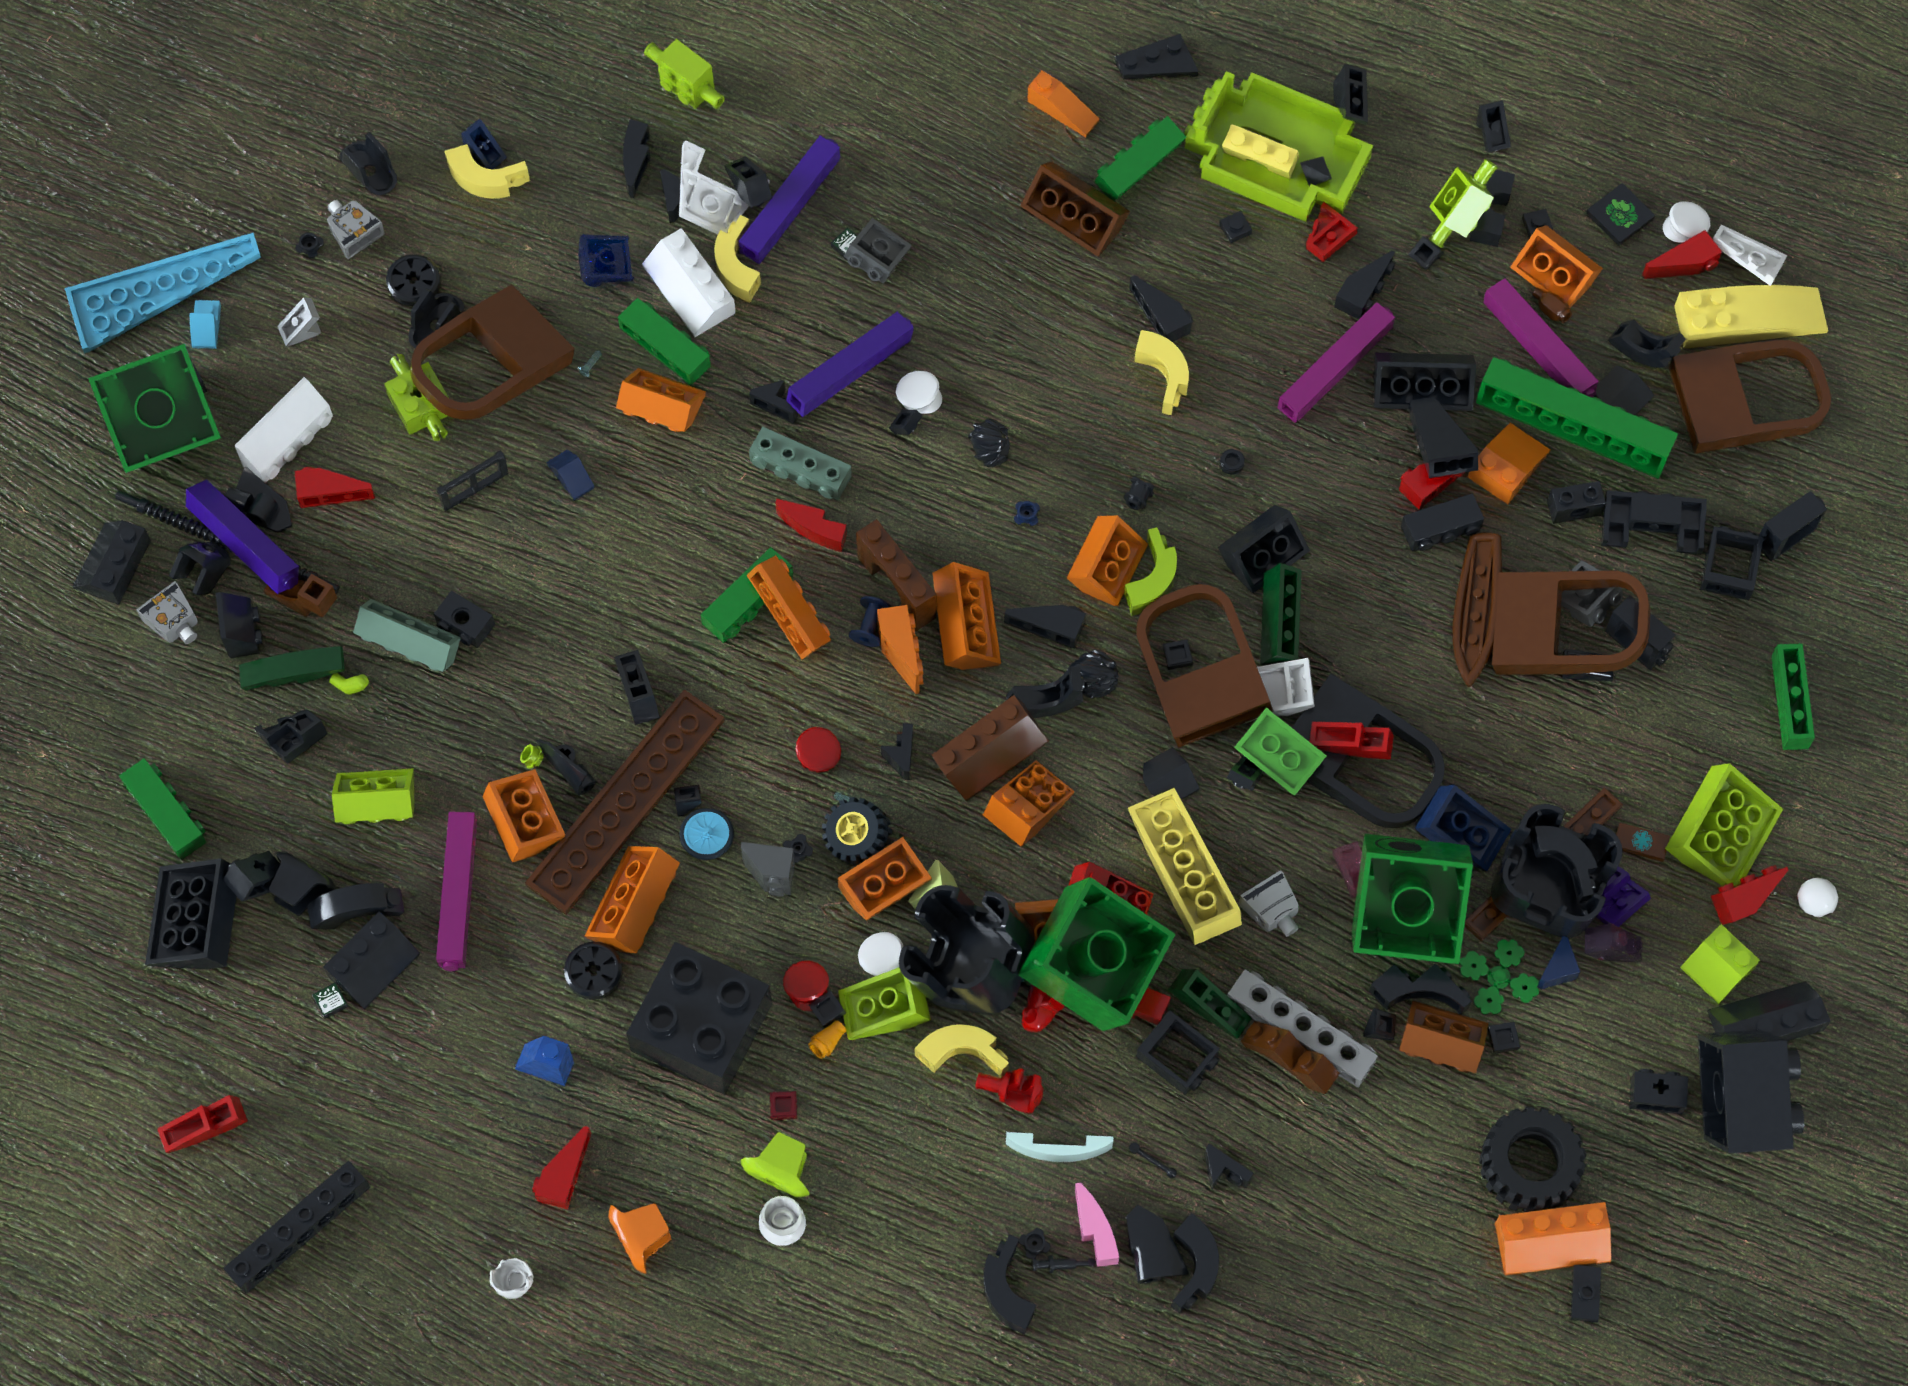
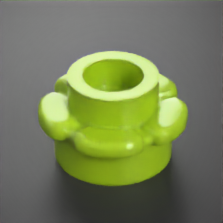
[520,744,544,769]

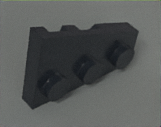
[1115,34,1199,80]

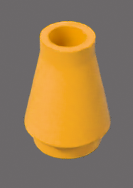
[808,1020,846,1059]

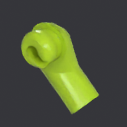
[329,673,369,695]

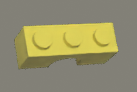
[1222,124,1299,179]

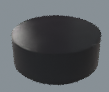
[1220,449,1245,475]

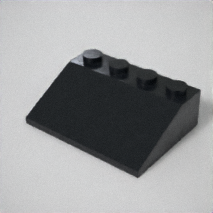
[145,858,237,969]

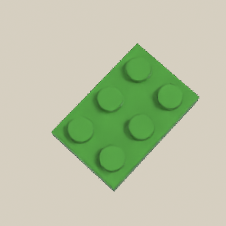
[1234,708,1327,796]

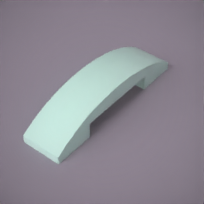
[1006,1132,1113,1162]

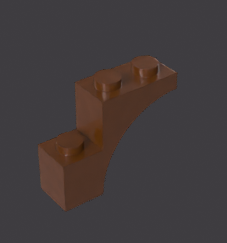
[264,574,337,618]
[1240,1021,1340,1094]

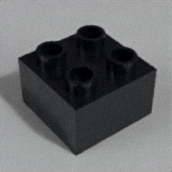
[626,942,772,1095]
[1697,1030,1804,1153]

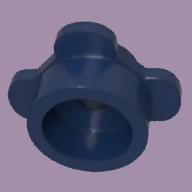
[1014,501,1040,526]

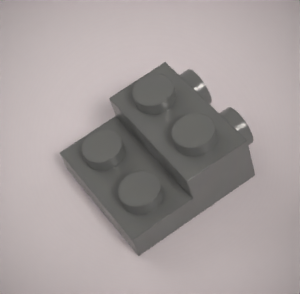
[844,218,912,284]
[1561,560,1623,627]

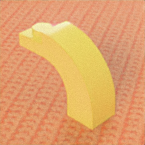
[444,144,530,199]
[714,215,761,303]
[1134,330,1189,415]
[915,1025,1009,1078]

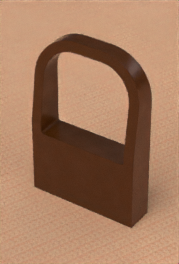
[410,284,575,420]
[1668,340,1831,454]
[1492,571,1650,675]
[1136,584,1274,748]

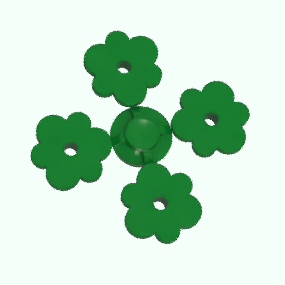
[1459,939,1539,1015]

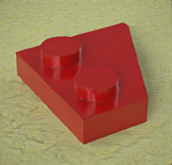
[1306,202,1358,262]

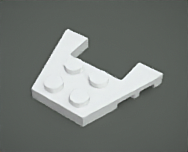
[679,141,770,235]

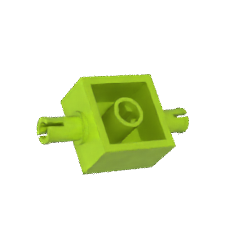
[644,39,725,109]
[1429,159,1498,247]
[384,354,449,441]

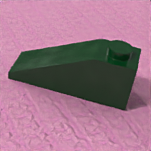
[1168,969,1252,1039]

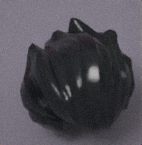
[968,418,1010,468]
[1068,649,1119,699]

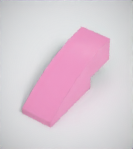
[1075,1183,1119,1267]

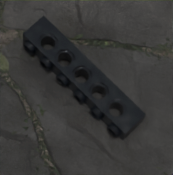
[223,1161,370,1295]

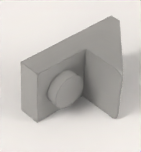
[277,297,321,346]

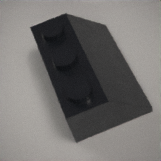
[1218,505,1310,593]
[72,520,151,605]
[323,912,420,1010]

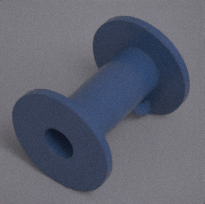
[849,596,891,647]

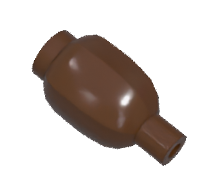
[1532,288,1572,323]

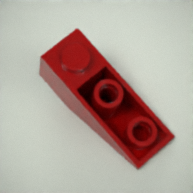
[1068,861,1154,915]
[1710,865,1788,925]

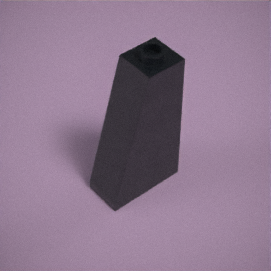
[1410,397,1478,478]

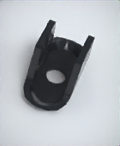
[339,132,397,196]
[408,289,464,348]
[169,542,231,595]
[269,852,336,916]

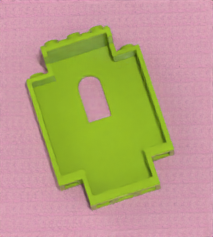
[1184,71,1373,222]

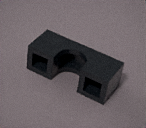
[1469,170,1515,247]

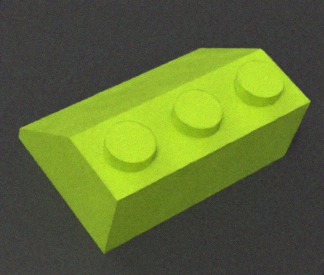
[332,768,415,824]

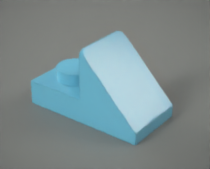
[189,300,221,349]

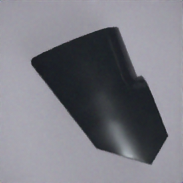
[225,467,292,533]
[536,739,596,796]
[1126,1204,1189,1284]

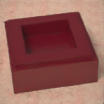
[770,1091,797,1120]

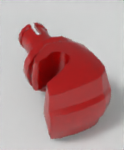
[975,1069,1043,1114]

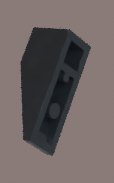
[1333,64,1368,125]
[1129,275,1193,342]
[1004,605,1086,649]
[614,650,660,725]

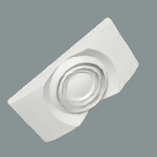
[1245,658,1315,723]

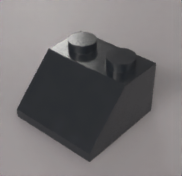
[216,592,263,658]

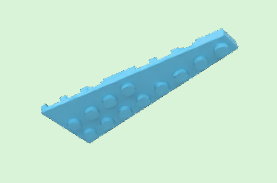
[65,233,261,353]

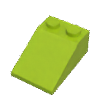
[838,967,931,1040]

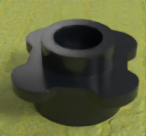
[295,232,324,258]
[783,834,813,863]
[1019,1228,1050,1259]

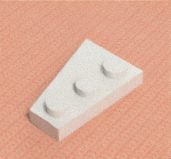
[1713,225,1787,286]

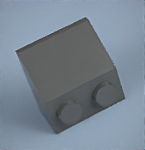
[741,842,795,897]

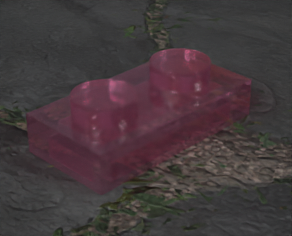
[1332,841,1362,899]

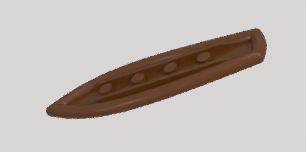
[1452,532,1502,687]

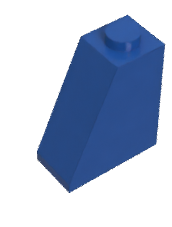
[515,1036,574,1086]

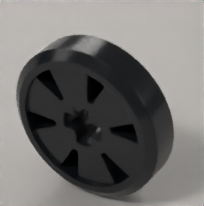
[386,254,441,306]
[564,942,623,1000]

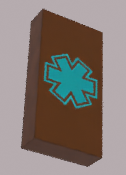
[1616,822,1670,862]

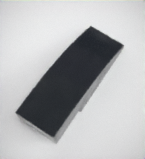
[623,119,651,198]

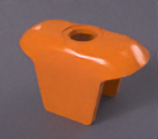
[608,1203,671,1274]

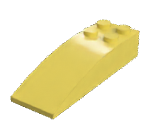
[1674,285,1828,349]
[1128,788,1242,945]

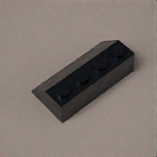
[1373,352,1476,411]
[1707,981,1831,1041]

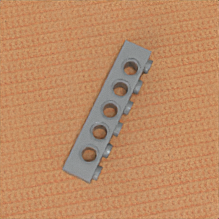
[1227,969,1378,1088]

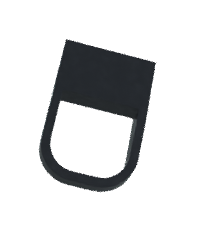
[1292,673,1445,828]

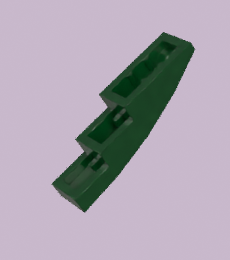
[239,646,345,691]

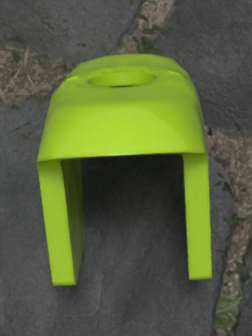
[741,1132,810,1197]

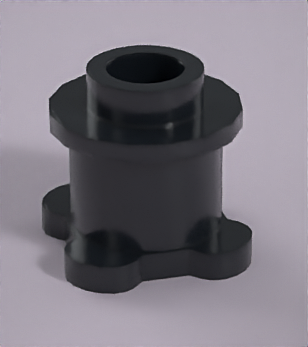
[1124,477,1154,510]

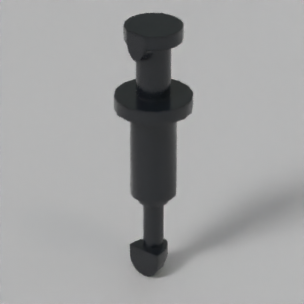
[1031,1255,1096,1273]

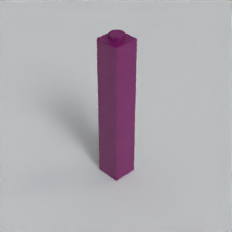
[1483,278,1598,397]
[1278,302,1395,423]
[436,812,477,971]

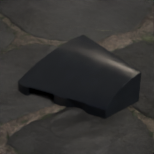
[254,709,328,764]

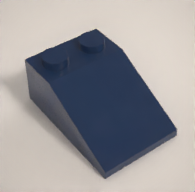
[1415,785,1511,872]

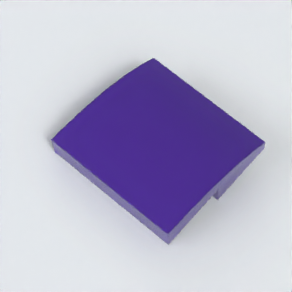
[1596,866,1651,931]

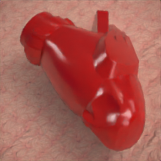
[1022,984,1064,1033]

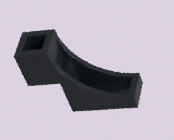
[1369,963,1472,1015]

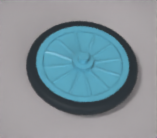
[679,808,734,860]

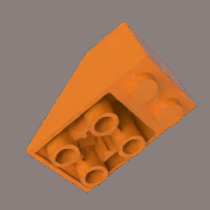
[877,605,924,694]
[983,760,1075,847]

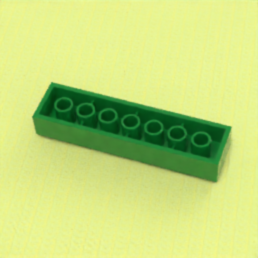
[1476,357,1678,479]

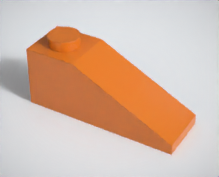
[1027,70,1100,137]

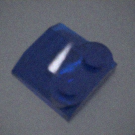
[578,235,634,287]

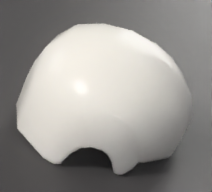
[1797,877,1838,917]
[490,1258,534,1299]

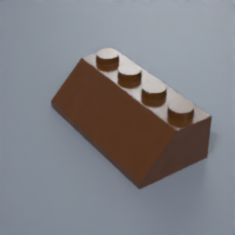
[1020,161,1130,256]
[932,695,1049,801]

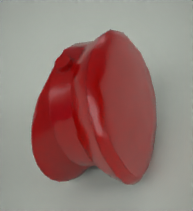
[796,727,841,773]
[783,960,829,1011]

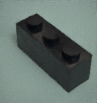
[1401,493,1484,551]

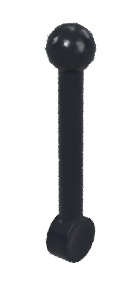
[1129,1142,1177,1178]

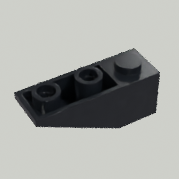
[1334,251,1396,319]

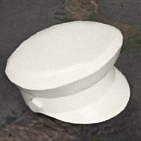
[1663,201,1710,243]
[896,371,942,414]
[858,932,903,976]
[759,1196,806,1246]

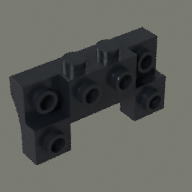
[1601,490,1707,555]

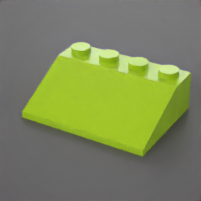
[1665,763,1783,886]

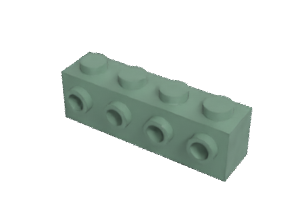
[749,427,852,500]
[353,599,461,672]

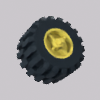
[822,797,892,866]

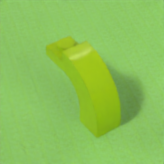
[1124,527,1177,616]

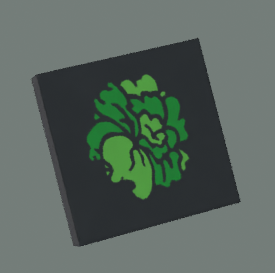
[1586,183,1655,246]

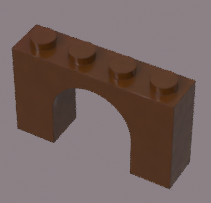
[856,519,936,631]

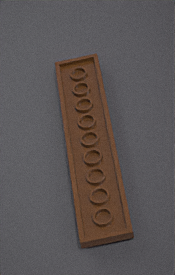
[525,689,725,915]

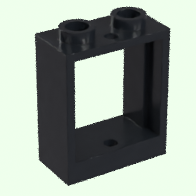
[1759,491,1827,562]
[1699,526,1764,601]
[1605,595,1676,671]
[1136,1010,1220,1095]

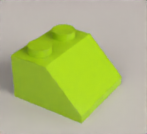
[1680,924,1760,1004]

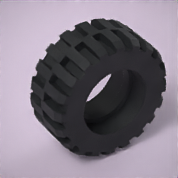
[1480,1106,1586,1212]

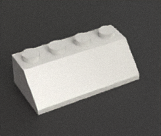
[642,228,735,337]
[234,377,333,483]

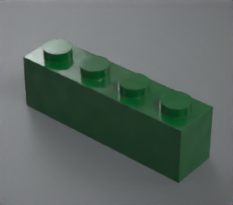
[1260,563,1302,666]

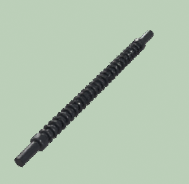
[115,490,340,594]

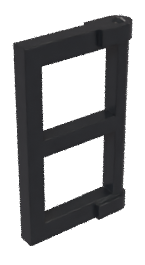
[436,450,509,512]

